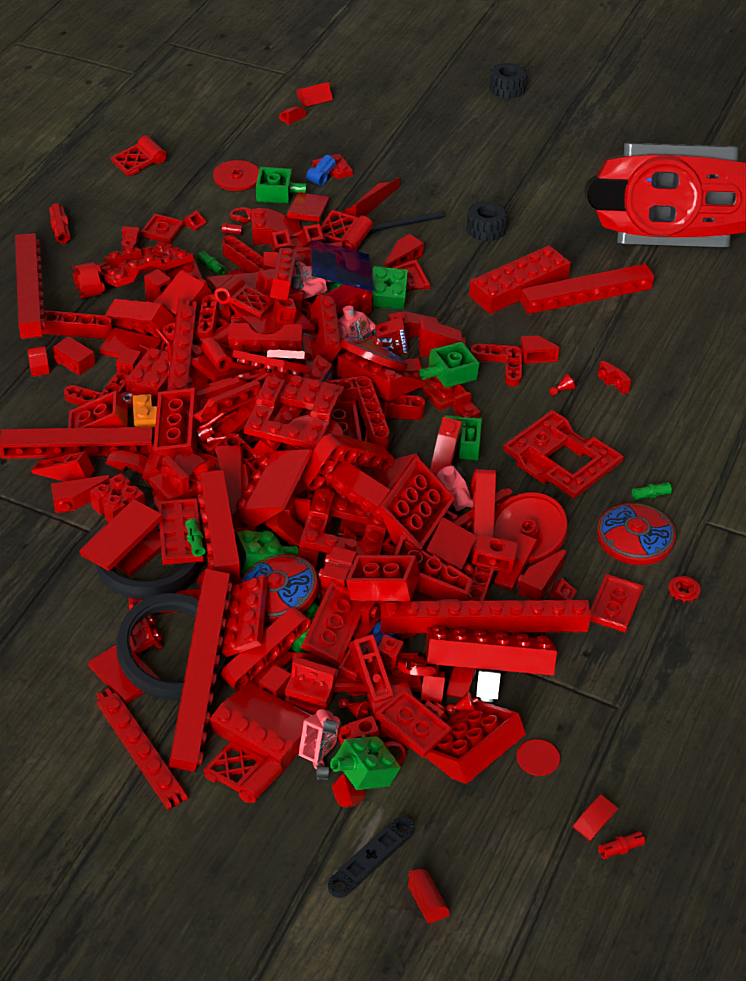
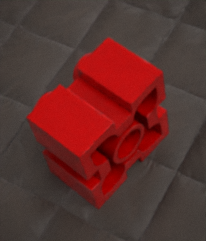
[89,473,145,523]
[318,546,357,601]

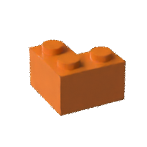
[133,394,157,436]

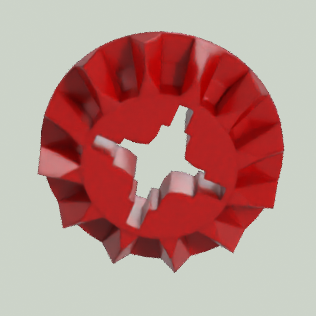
[668,576,701,603]

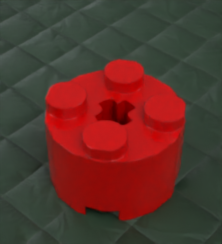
[72,261,105,299]

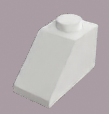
[476,669,501,702]

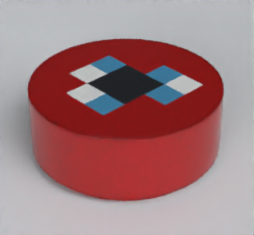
[120,392,135,409]

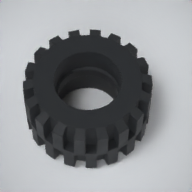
[489,63,527,98]
[466,201,508,241]

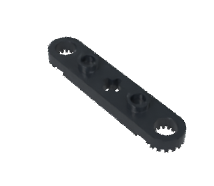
[328,816,414,898]

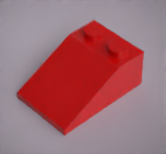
[251,208,301,245]
[68,390,128,428]

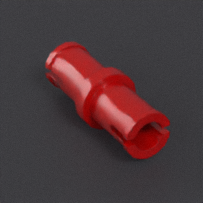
[598,831,645,860]

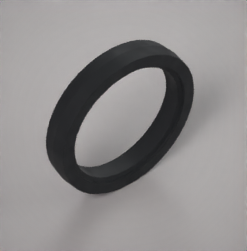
[96,511,201,600]
[116,593,227,700]

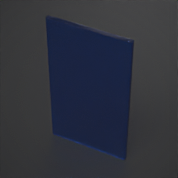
[310,239,374,291]

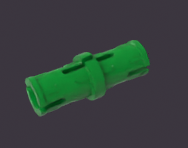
[197,251,227,276]
[631,482,672,501]
[185,519,205,557]

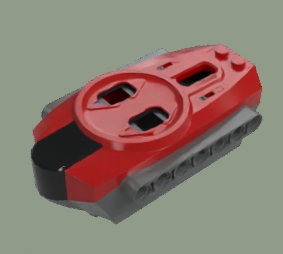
[584,142,746,247]

